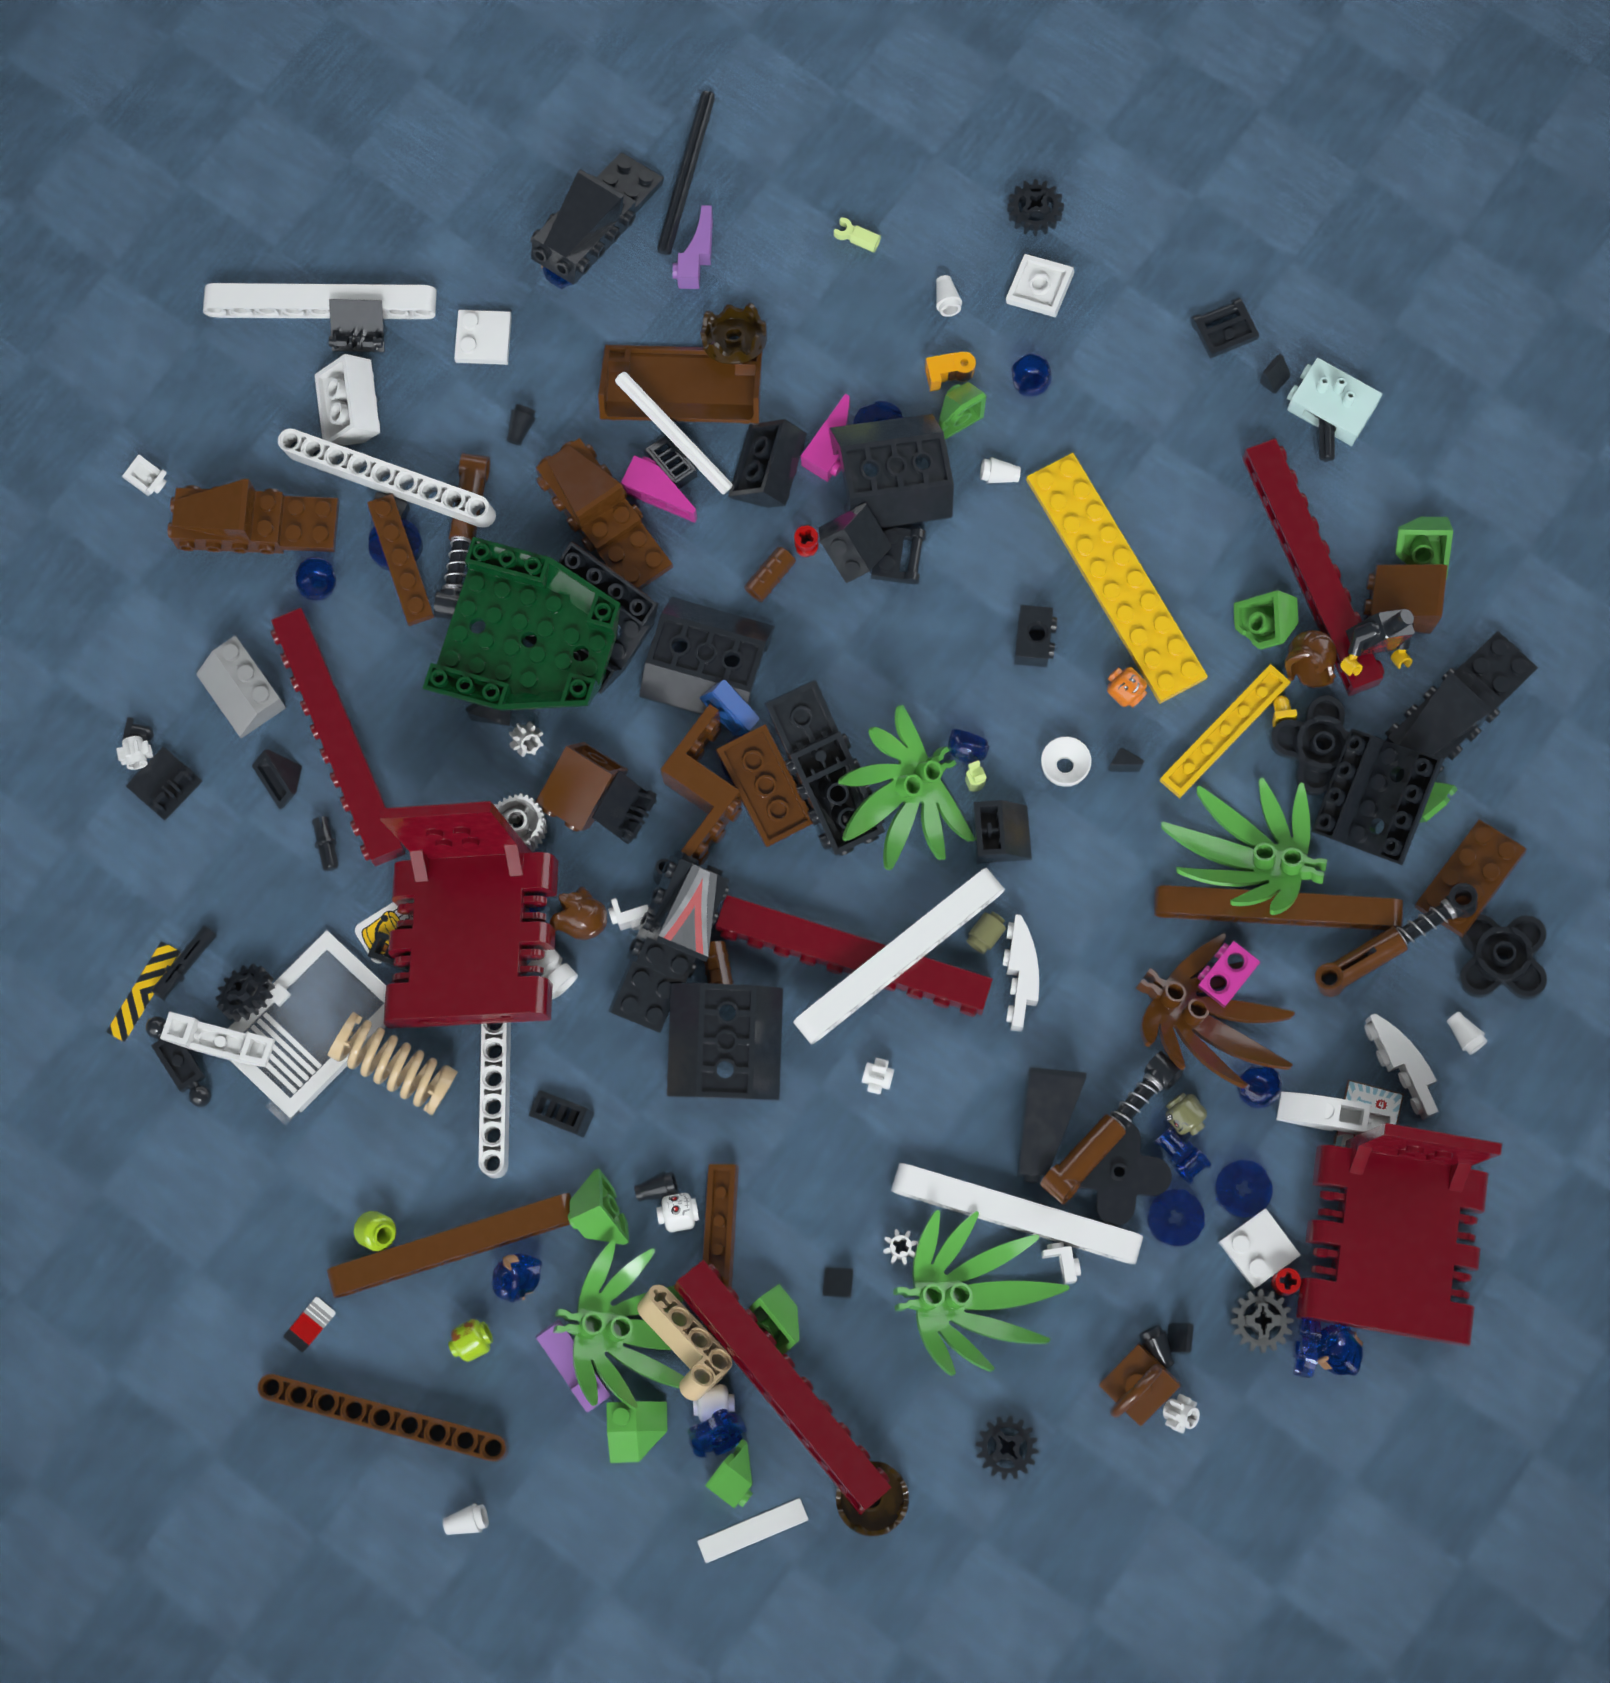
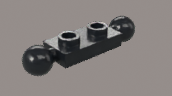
[145,1016,212,1107]

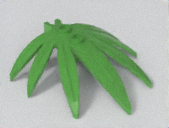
[838,705,975,870]
[1161,778,1327,915]
[893,1210,1070,1376]
[553,1240,716,1409]

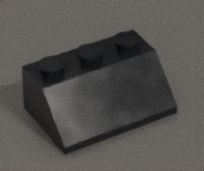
[728,419,807,508]

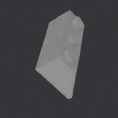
[196,635,286,738]

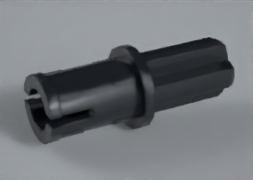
[311,816,339,872]

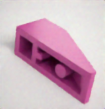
[801,394,850,482]
[621,456,697,523]

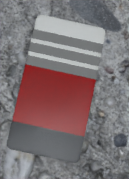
[284,1297,336,1353]

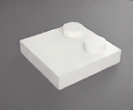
[1006,254,1074,317]
[454,310,512,365]
[1219,1208,1300,1289]

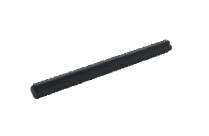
[657,91,715,255]

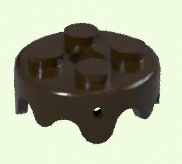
[700,303,767,364]
[836,1461,909,1536]

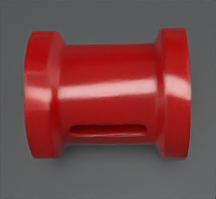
[794,525,819,557]
[1271,1268,1301,1296]

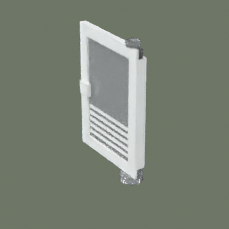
[228,930,386,1126]

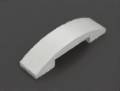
[160,1012,275,1067]

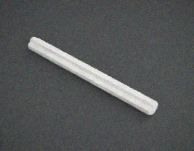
[615,372,732,494]

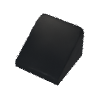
[1260,354,1290,394]
[1108,748,1144,772]
[823,1267,854,1299]
[1167,1323,1194,1355]

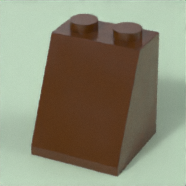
[1363,564,1448,634]
[535,742,629,832]

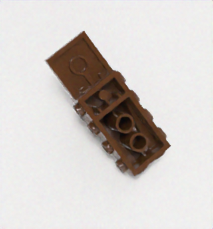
[536,438,673,590]
[167,479,340,555]

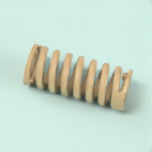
[328,1012,458,1116]

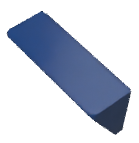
[700,680,759,737]

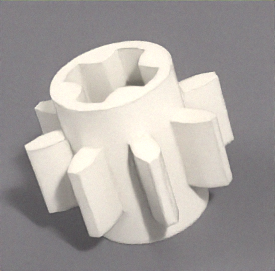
[509,721,544,757]
[116,736,153,770]
[862,1058,894,1094]
[883,1229,918,1265]
[1163,1394,1200,1433]

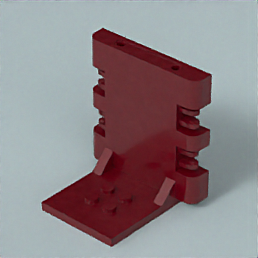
[380,801,559,1029]
[1296,1123,1502,1347]

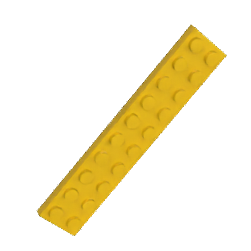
[1026,453,1208,704]

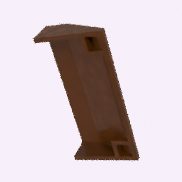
[598,345,762,424]

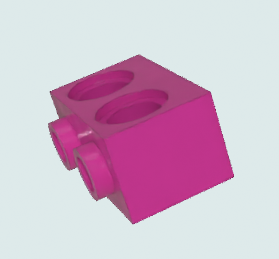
[1197,941,1260,1008]

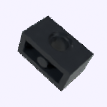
[1014,605,1057,668]

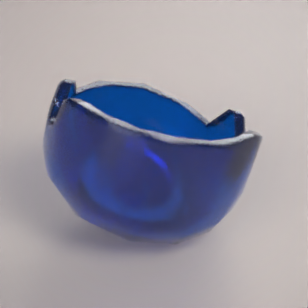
[1011,353,1052,397]
[295,557,337,601]
[948,728,990,764]
[1236,1066,1282,1109]

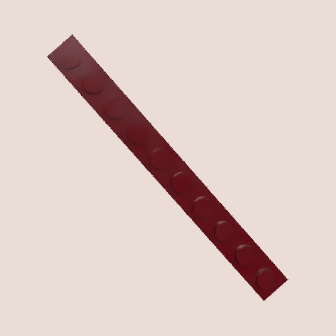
[1242,438,1384,696]
[270,608,406,867]
[716,895,993,1017]
[674,1260,892,1515]

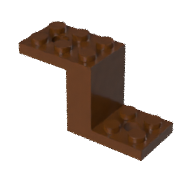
[660,704,743,866]

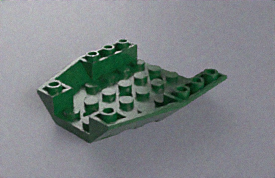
[422,537,621,711]

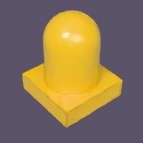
[1272,696,1297,727]

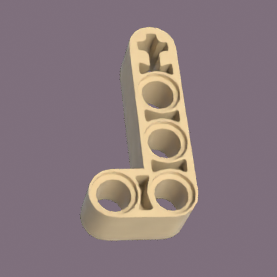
[637,1285,732,1401]

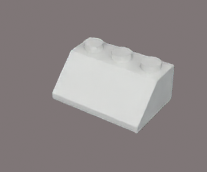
[315,354,380,446]

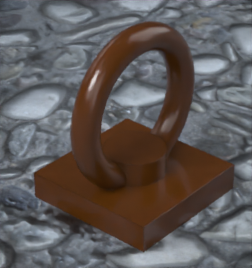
[1099,1343,1182,1427]

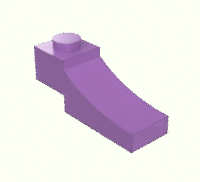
[673,205,713,289]
[535,1319,611,1413]

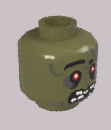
[1165,1092,1207,1136]

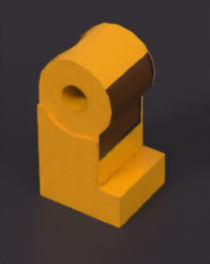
[924,352,976,392]

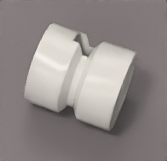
[527,949,578,999]

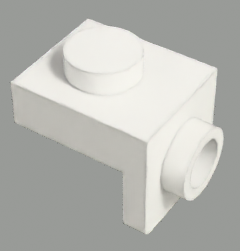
[122,454,167,496]
[608,898,648,931]
[1041,1242,1081,1285]

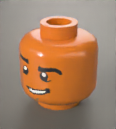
[1107,667,1147,708]

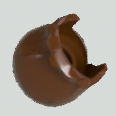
[1285,630,1337,688]
[549,886,607,940]

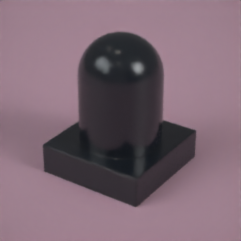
[123,717,154,741]

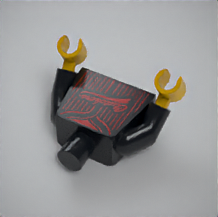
[1341,609,1415,676]

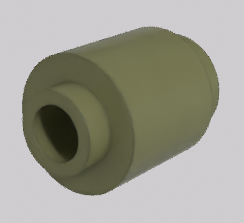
[966,911,1006,954]

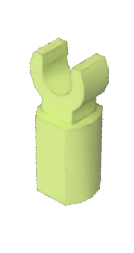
[834,218,881,253]
[965,760,987,792]

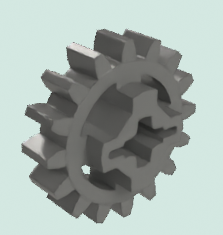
[1229,1289,1294,1354]

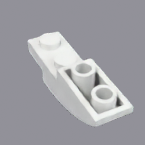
[1003,915,1039,1032]
[1364,1014,1439,1120]
[1276,1092,1397,1135]

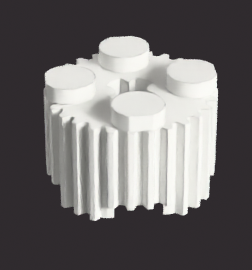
[494,793,547,852]

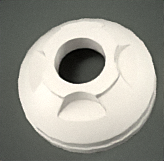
[1041,737,1091,787]

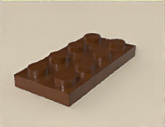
[715,724,812,848]
[1415,819,1527,938]

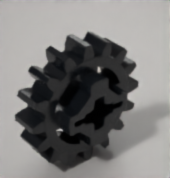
[1007,179,1064,236]
[215,963,275,1022]
[975,1416,1039,1480]

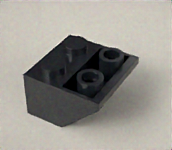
[972,800,1032,864]

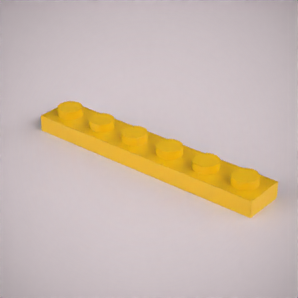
[1159,664,1291,799]

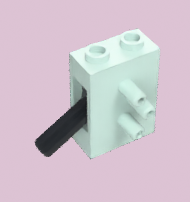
[1287,357,1382,462]

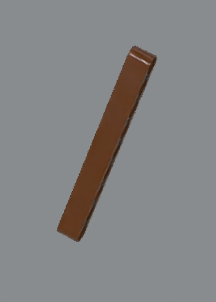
[1154,885,1403,931]
[326,1193,572,1298]
[257,1374,509,1462]

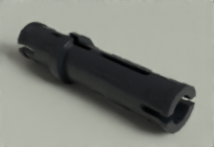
[150,925,217,1001]

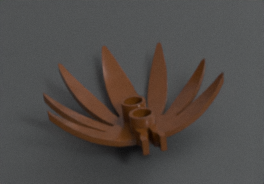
[1136,933,1295,1088]

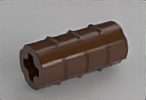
[744,547,796,602]
[702,941,734,984]

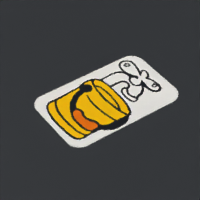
[355,902,413,963]

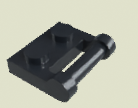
[1190,297,1259,359]
[871,527,927,585]

